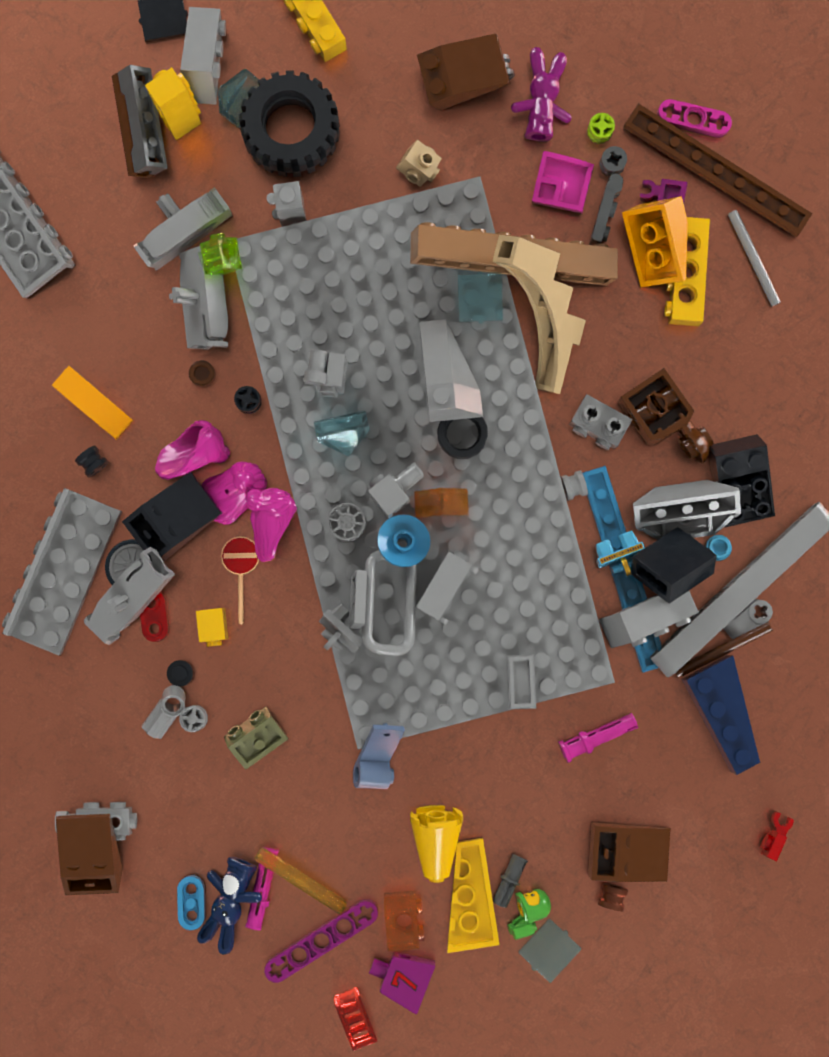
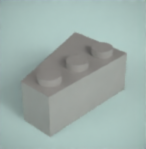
[180,7,226,105]
[599,591,699,648]

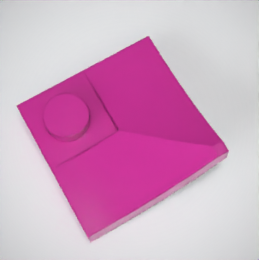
[532,151,594,213]

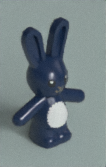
[197,857,262,955]

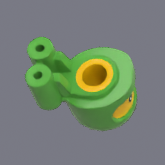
[507,889,551,940]

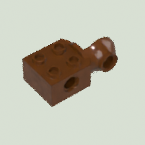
[618,368,714,464]

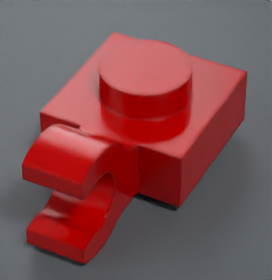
[761,811,794,862]

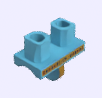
[596,531,645,578]

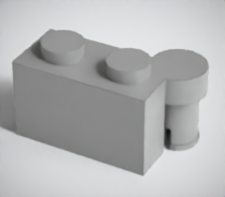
[304,349,348,398]

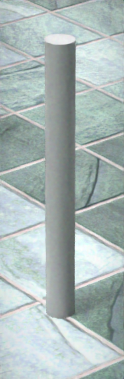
[727,210,781,307]

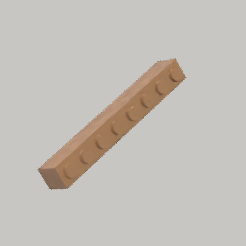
[410,222,618,286]

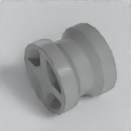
[560,470,588,501]
[179,705,208,732]

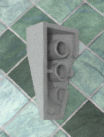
[420,319,483,422]

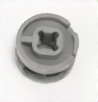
[328,503,366,541]

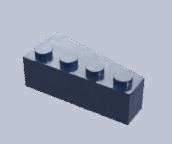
[681,655,760,775]

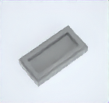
[507,654,536,709]

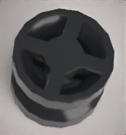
[234,386,262,414]
[75,445,109,478]

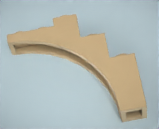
[493,235,586,394]

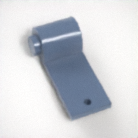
[353,723,405,789]

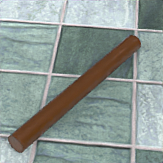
[676,621,773,678]

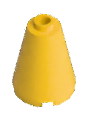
[410,805,463,883]

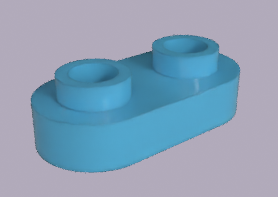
[177,875,206,930]

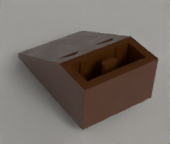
[56,814,123,896]
[588,822,671,882]

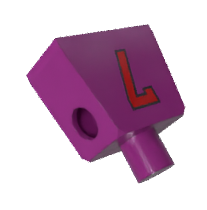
[369,952,435,1014]

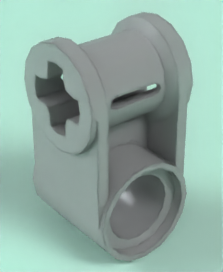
[723,599,773,639]

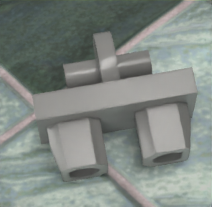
[319,604,363,654]

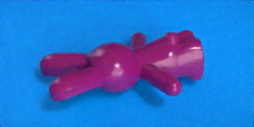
[511,47,572,142]

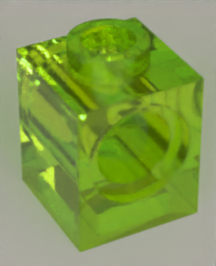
[200,233,242,275]

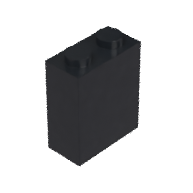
[631,527,717,604]

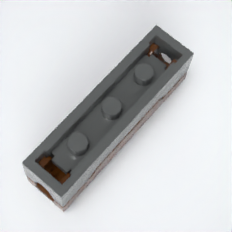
[112,65,168,178]

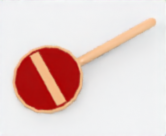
[221,536,259,625]

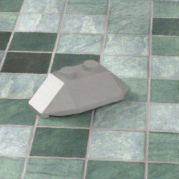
[633,480,741,540]

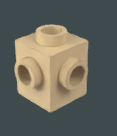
[396,140,442,187]

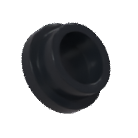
[167,660,193,687]

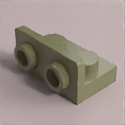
[224,707,288,770]

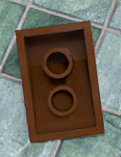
[417,34,511,111]

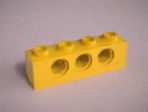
[664,217,710,326]

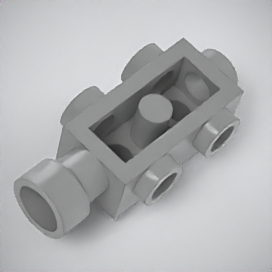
[55,802,137,841]

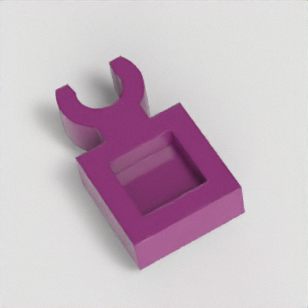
[640,179,688,204]

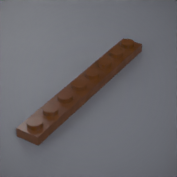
[623,103,813,237]

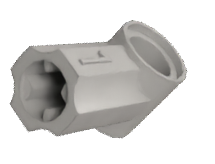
[142,685,186,739]

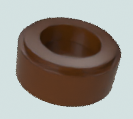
[189,360,216,387]

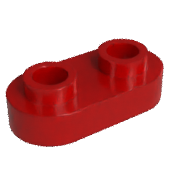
[140,592,169,642]

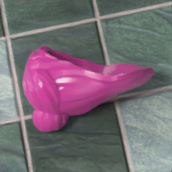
[155,420,230,480]
[201,461,267,525]
[246,488,297,562]

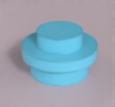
[705,535,732,561]

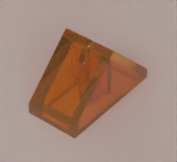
[414,488,469,518]

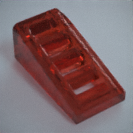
[333,987,378,1051]

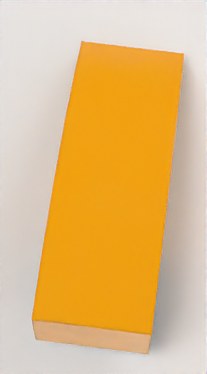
[52,366,134,440]

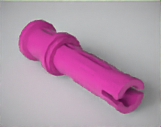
[558,713,638,763]

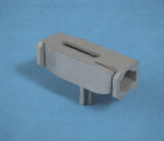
[133,187,233,271]
[169,246,228,350]
[84,547,175,645]

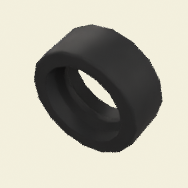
[437,417,488,459]

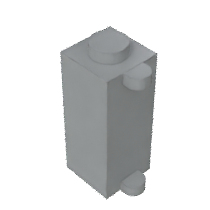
[267,181,307,227]
[416,550,478,625]

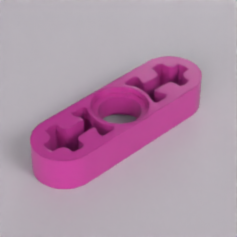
[657,99,732,138]

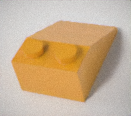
[622,196,688,287]

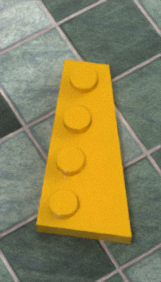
[447,838,500,953]

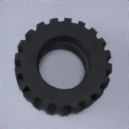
[239,70,340,177]

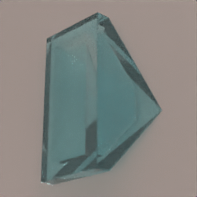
[218,69,259,128]
[314,411,370,456]

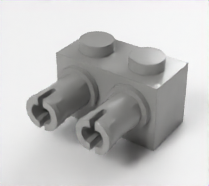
[569,394,632,450]
[368,462,424,519]

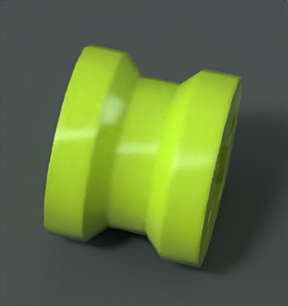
[587,113,615,144]

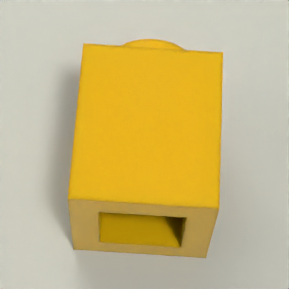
[196,608,228,647]

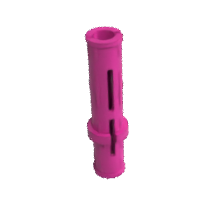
[245,847,278,930]

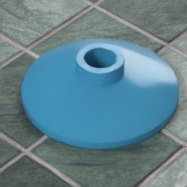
[377,515,430,567]

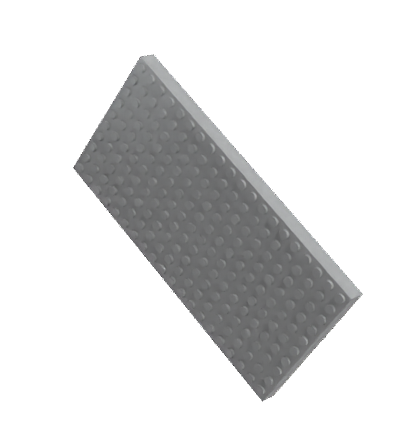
[228,177,615,750]

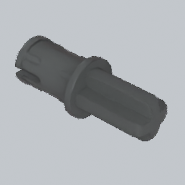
[493,854,528,908]

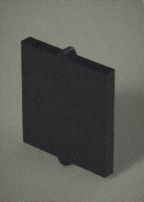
[137,0,188,42]

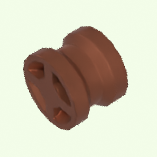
[598,883,628,912]

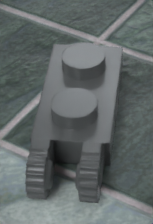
[589,173,624,245]

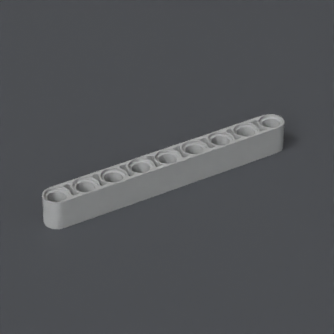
[650,502,829,678]

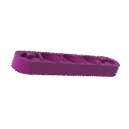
[264,899,378,983]

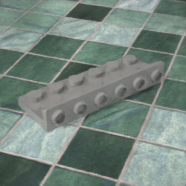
[0,151,75,298]
[2,488,122,656]

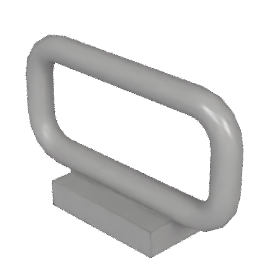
[349,550,417,656]

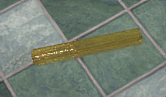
[255,848,347,914]

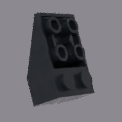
[708,434,775,527]
[122,472,222,562]

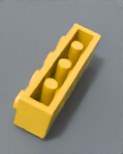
[283,0,347,62]
[145,67,201,140]

